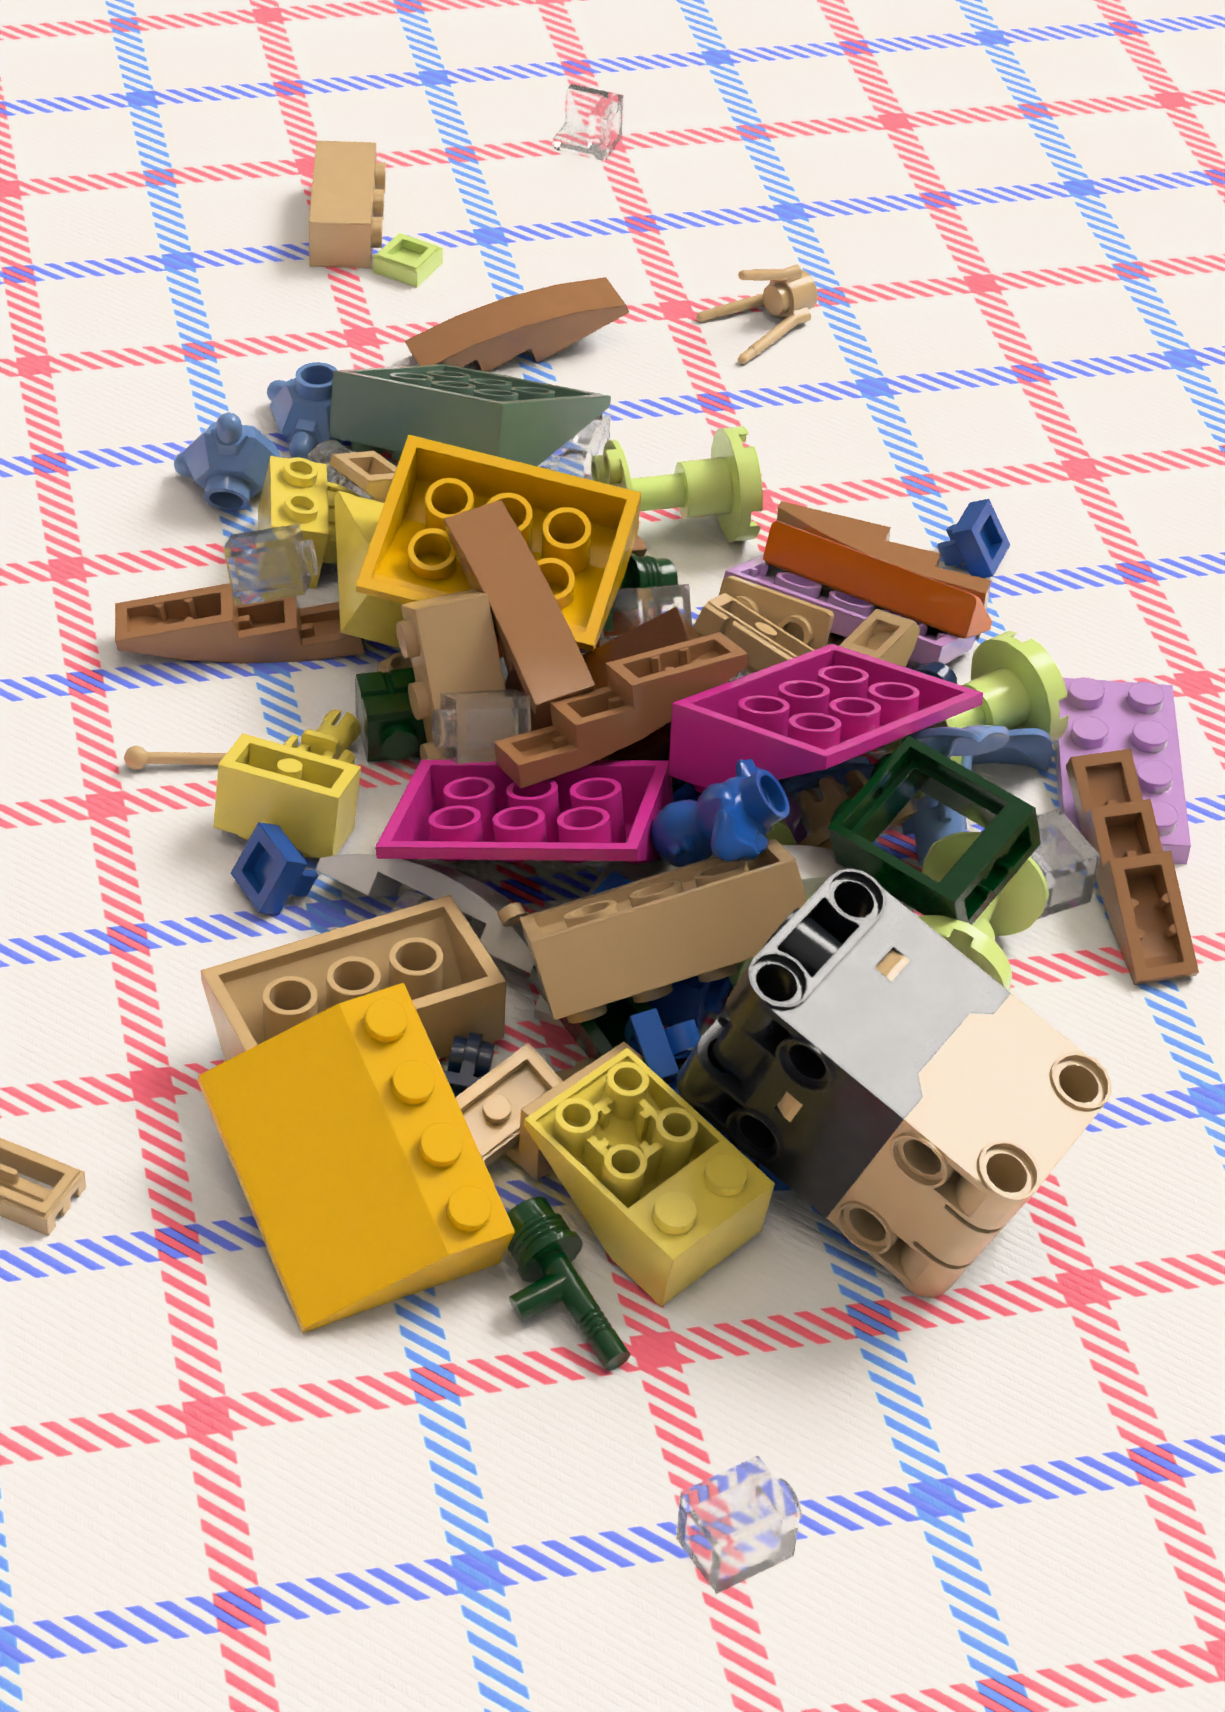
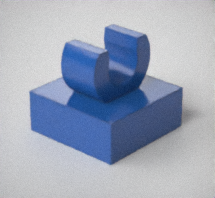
[937,498,1011,578]
[230,822,319,915]
[623,1008,701,1083]

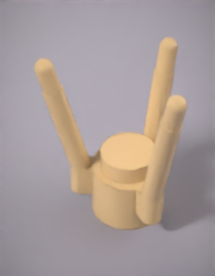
[696,264,818,364]

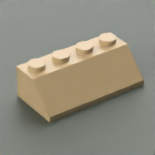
[519,838,808,1023]
[201,895,506,1061]

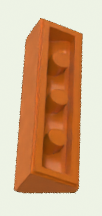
[762,521,992,639]

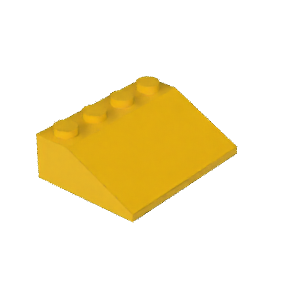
[355,434,641,652]
[197,983,515,1333]

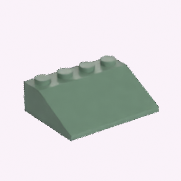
[329,364,611,466]

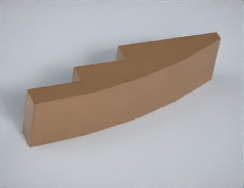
[404,277,630,372]
[444,500,595,715]
[776,501,992,639]
[115,583,365,664]
[494,632,749,788]
[1065,749,1199,985]

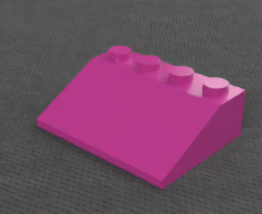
[668,644,983,793]
[375,760,674,864]

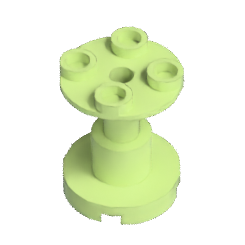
[591,426,763,542]
[881,631,1069,799]
[918,831,1049,992]

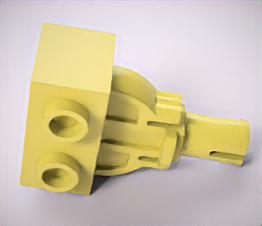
[258,456,379,589]
[213,709,361,858]

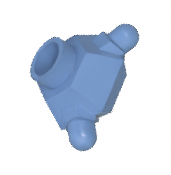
[267,362,345,460]
[174,412,282,511]

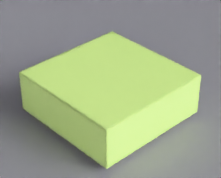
[373,233,443,287]

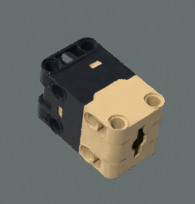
[677,868,1112,1298]

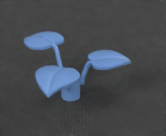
[779,725,1053,867]

